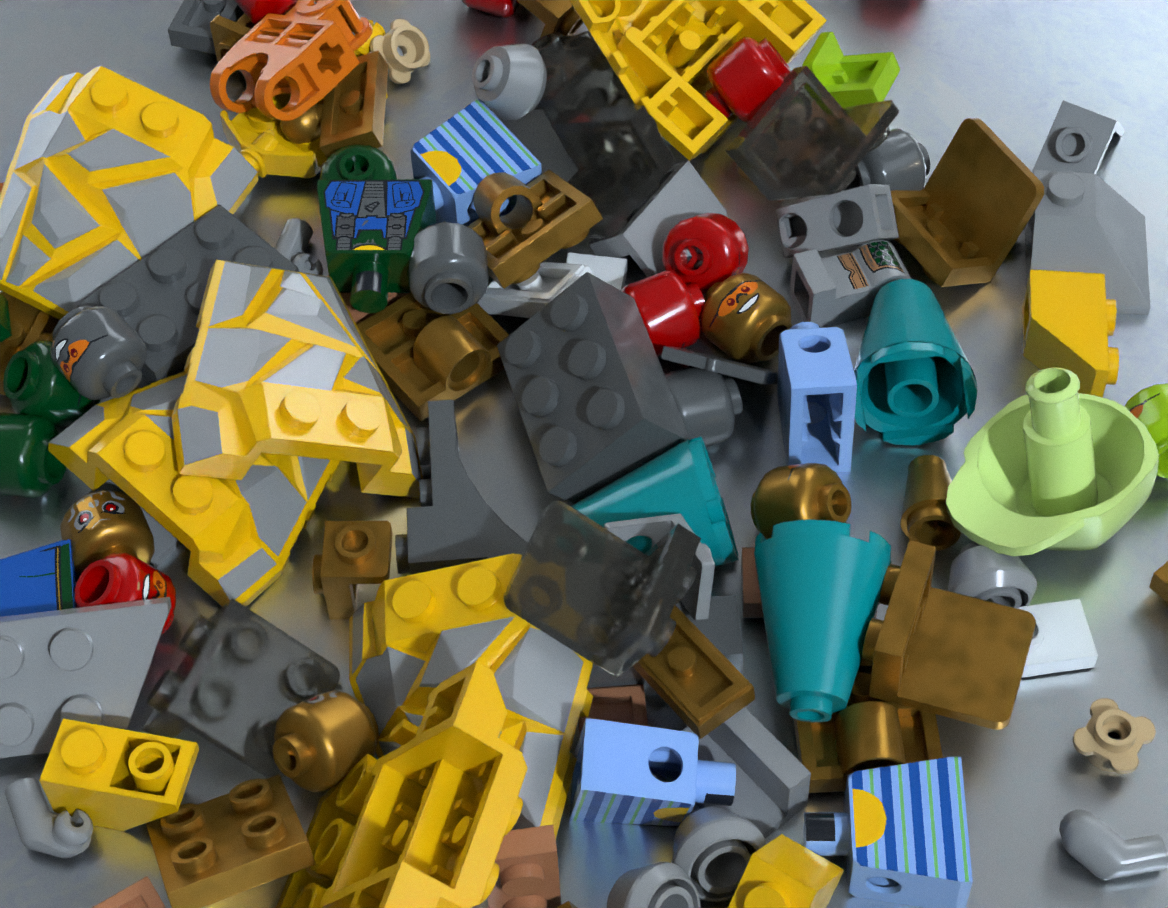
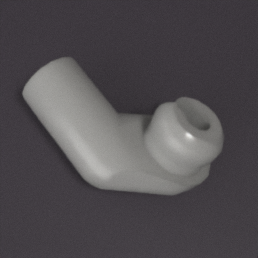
[275,218,323,275]
[5,778,93,859]
[1059,809,1168,880]

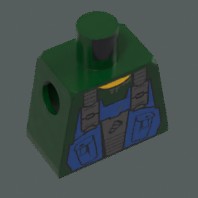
[317,179,436,313]

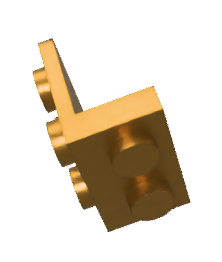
[891,118,1044,287]
[862,540,1036,730]

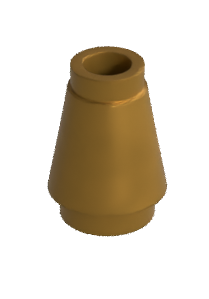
[900,455,961,551]

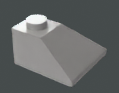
[1025,170,1150,315]

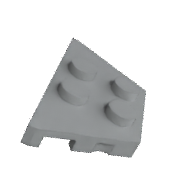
[0,597,171,758]

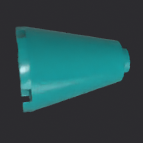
[854,279,978,446]
[551,436,739,567]
[754,519,891,722]

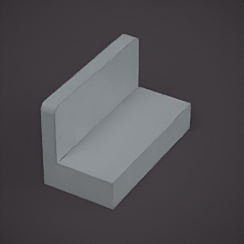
[588,160,727,277]
[682,707,811,838]

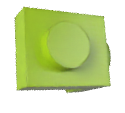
[802,32,901,109]

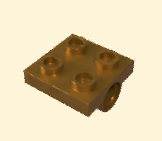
[467,170,603,289]
[357,292,509,422]
[794,659,943,793]
[146,774,316,908]

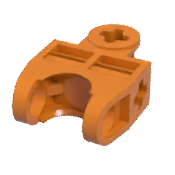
[210,0,373,121]

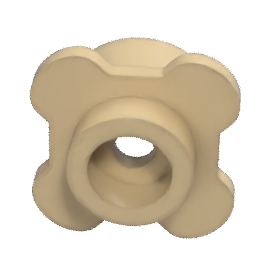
[370,19,430,84]
[1073,698,1156,774]

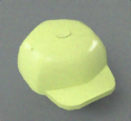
[946,367,1159,556]

